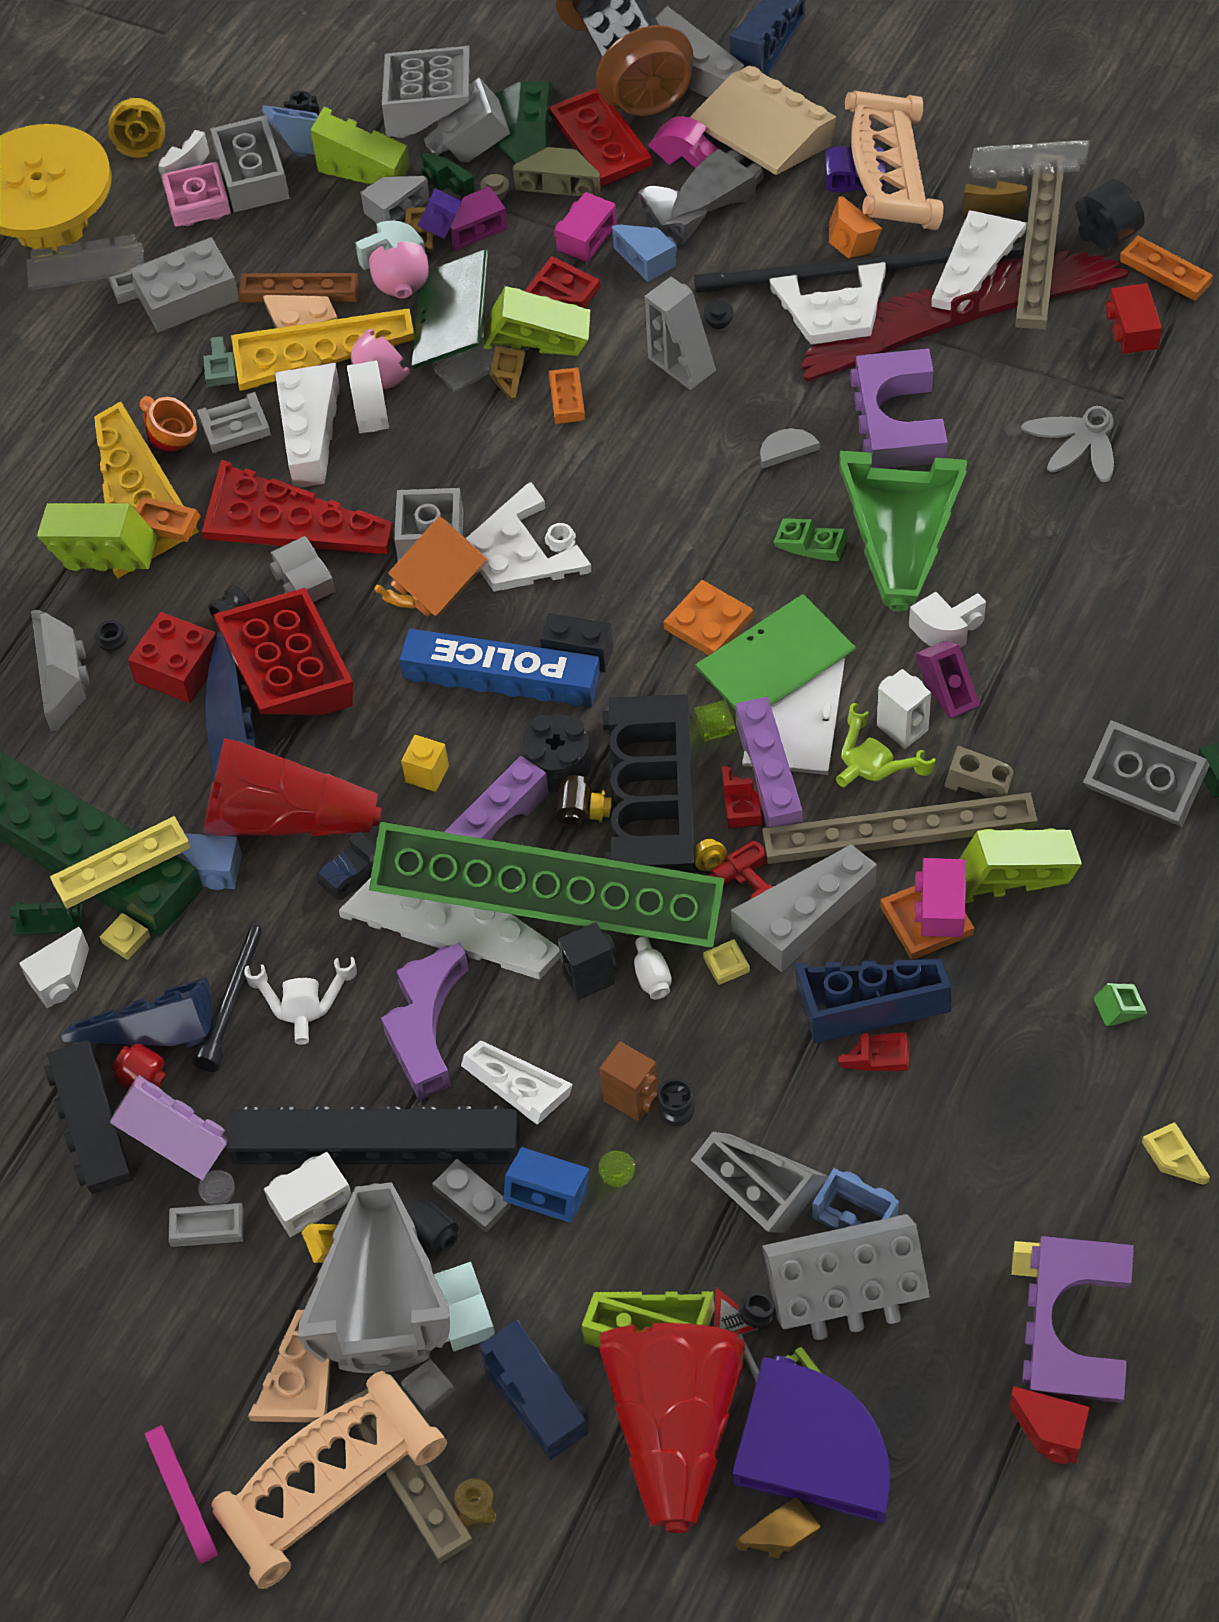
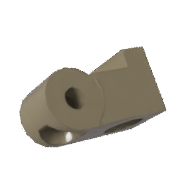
[944,746,1014,798]

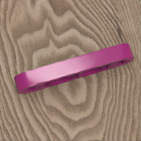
[144,1425,219,1564]

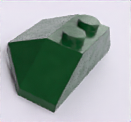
[494,81,553,165]

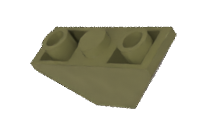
[513,147,601,197]

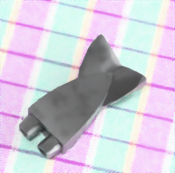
[638,149,764,246]

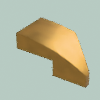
[405,207,435,253]
[490,346,525,401]
[735,1497,821,1559]

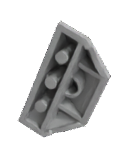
[31,610,90,732]

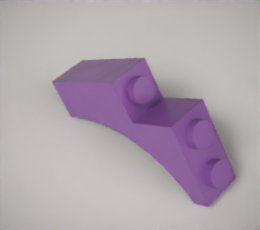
[381,943,469,1101]

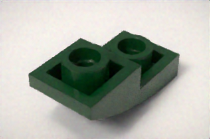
[421,152,475,199]

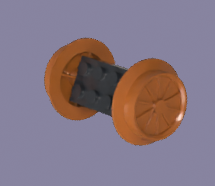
[555,0,694,116]

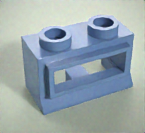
[812,1168,899,1230]

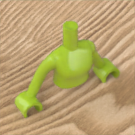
[836,703,936,787]

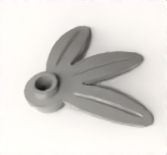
[1021,406,1114,482]

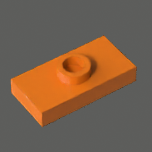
[549,367,586,424]

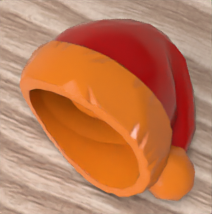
[140,396,197,452]

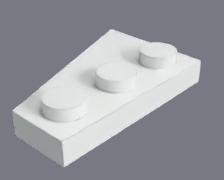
[461,1041,573,1125]

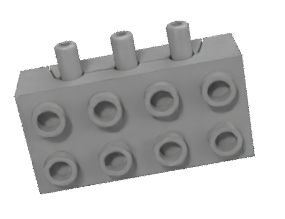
[762,1214,930,1340]

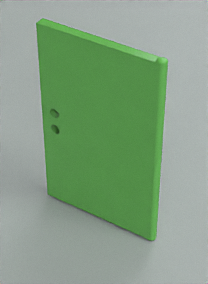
[695,594,856,711]

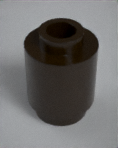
[555,775,591,827]

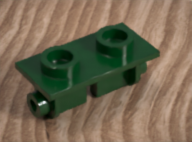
[10,901,84,936]

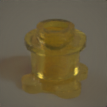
[454,1478,496,1527]

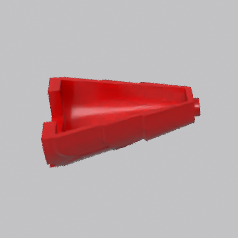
[202,738,382,836]
[600,1323,745,1534]

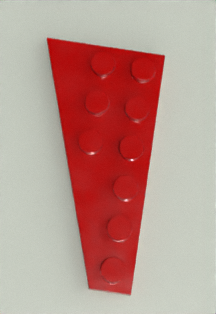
[202,459,393,554]

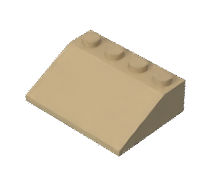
[690,65,837,175]

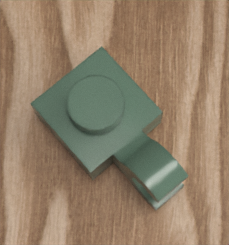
[203,336,237,387]

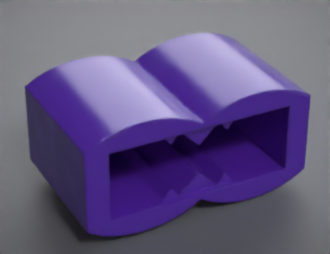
[825,146,885,192]

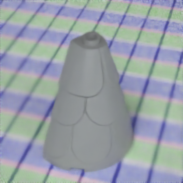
[298,1183,450,1373]

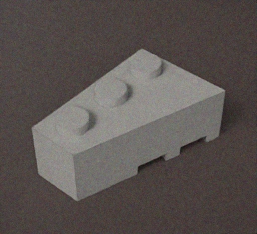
[644,276,716,390]
[691,1132,829,1233]

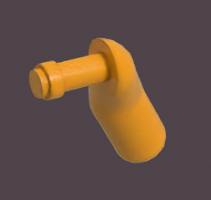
[374,585,417,608]

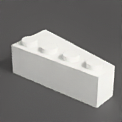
[275,363,340,488]

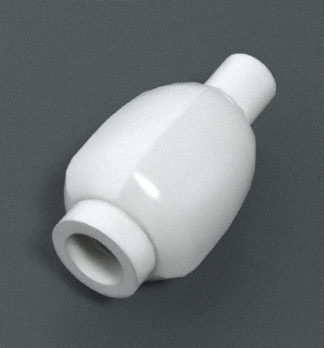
[634,937,672,999]

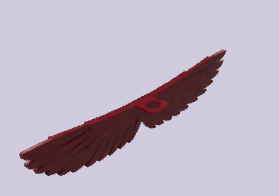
[801,250,1129,381]

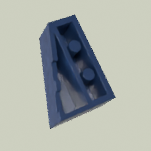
[479,1319,589,1461]

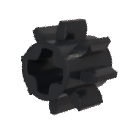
[284,91,320,116]

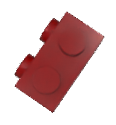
[1105,283,1162,354]

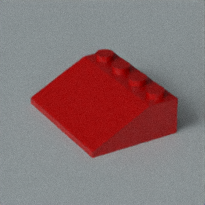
[214,588,353,715]

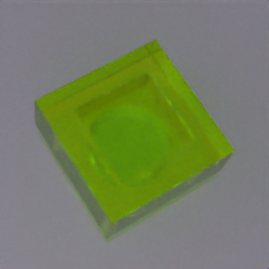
[694,700,735,741]

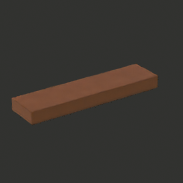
[238,273,359,302]

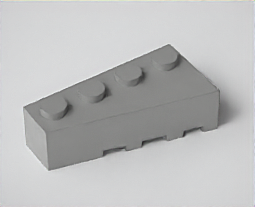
[656,6,744,98]
[731,844,877,972]

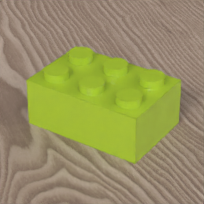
[37,503,158,571]

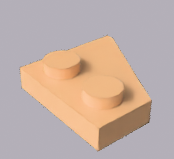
[263,295,338,328]

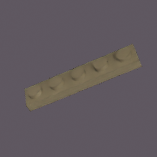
[343,1388,473,1564]

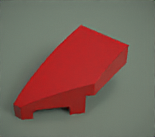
[722,766,762,828]
[838,1032,910,1071]

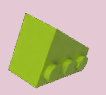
[310,107,410,184]
[483,286,590,356]
[959,828,1082,903]
[582,1291,715,1348]

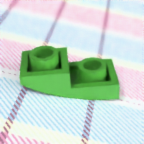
[774,518,848,561]

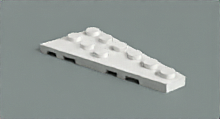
[339,878,560,980]

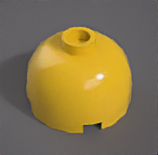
[108,98,165,158]

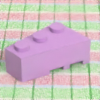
[110,1075,228,1180]

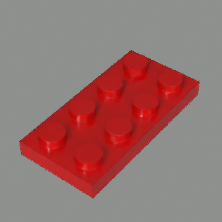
[549,88,653,186]

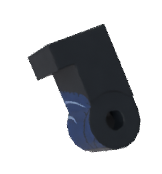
[317,831,376,900]

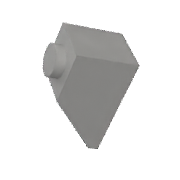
[361,176,430,223]

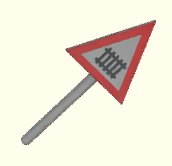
[714,1287,759,1383]

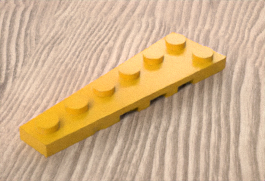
[231,309,414,391]

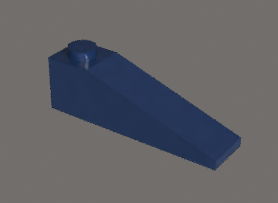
[61,977,213,1047]

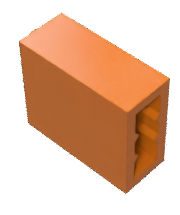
[388,516,490,617]

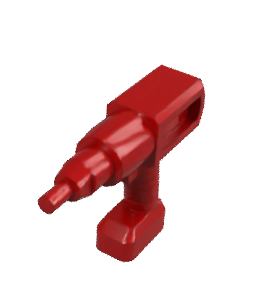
[708,840,773,899]

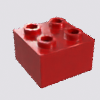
[127,612,217,703]

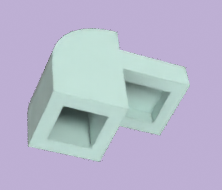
[355,221,425,270]

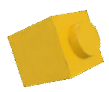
[401,735,449,792]

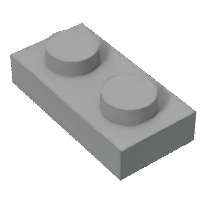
[432,1159,511,1233]

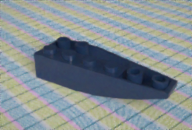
[206,630,258,781]

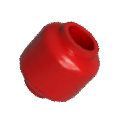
[111,1044,167,1090]

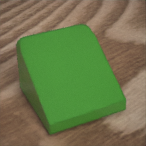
[1094,983,1148,1026]

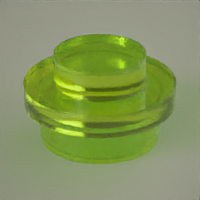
[598,1151,635,1187]

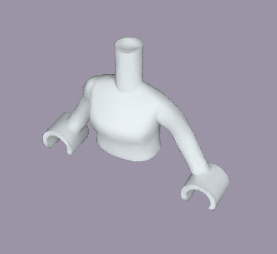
[244,957,357,1045]

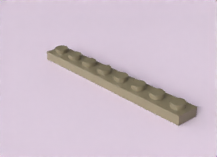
[1015,156,1065,330]
[762,792,1038,864]

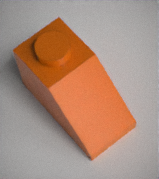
[829,196,882,259]

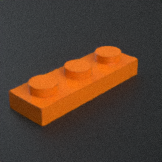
[1120,235,1213,301]

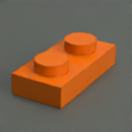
[135,497,200,542]

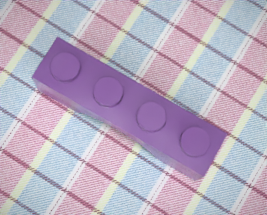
[736,696,802,828]
[445,756,549,840]

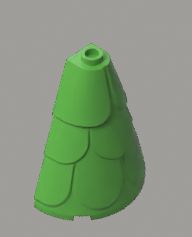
[839,451,967,612]

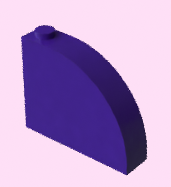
[732,1356,890,1523]

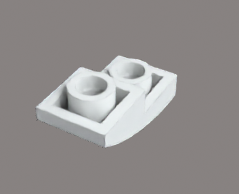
[159,130,210,185]

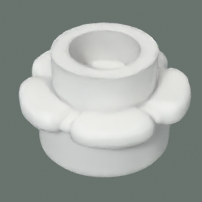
[545,523,576,552]

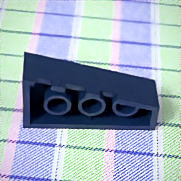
[730,0,805,77]
[795,959,951,1043]

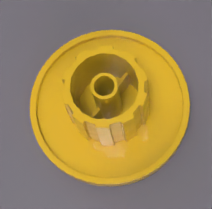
[0,124,112,253]

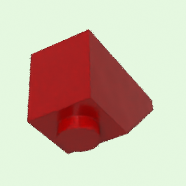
[1009,1387,1090,1464]

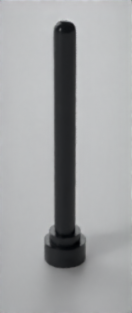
[192,924,262,1072]

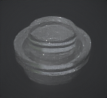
[198,1170,235,1205]

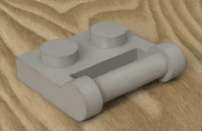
[197,392,271,453]

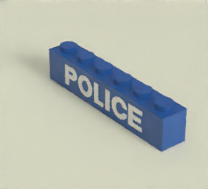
[399,629,601,707]

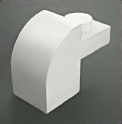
[347,361,389,434]
[909,592,986,647]

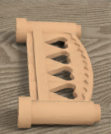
[845,91,943,230]
[211,1371,447,1589]

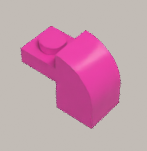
[648,116,718,168]

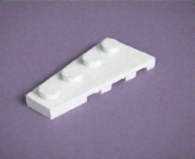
[932,210,1027,311]

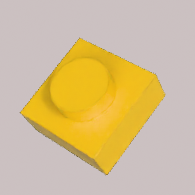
[301,1224,337,1263]

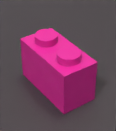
[554,192,617,262]
[914,858,965,937]

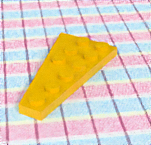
[94,402,199,579]

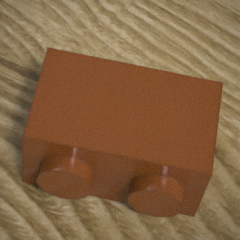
[600,1041,659,1122]

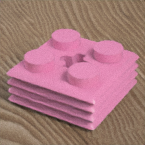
[162,162,231,226]

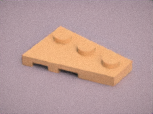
[248,1310,332,1423]

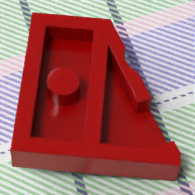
[524,256,601,308]

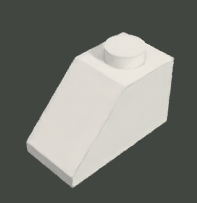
[19,927,89,1008]

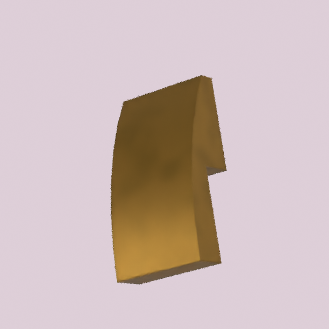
[962,181,1027,216]

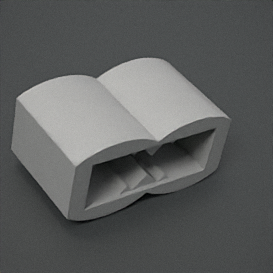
[269,536,336,602]

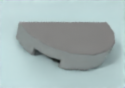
[760,428,820,469]

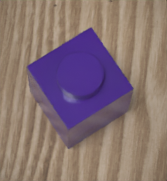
[417,188,461,238]

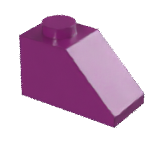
[450,186,508,251]
[915,641,980,718]

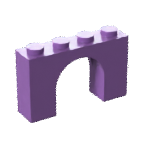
[850,348,948,469]
[1022,1236,1134,1403]

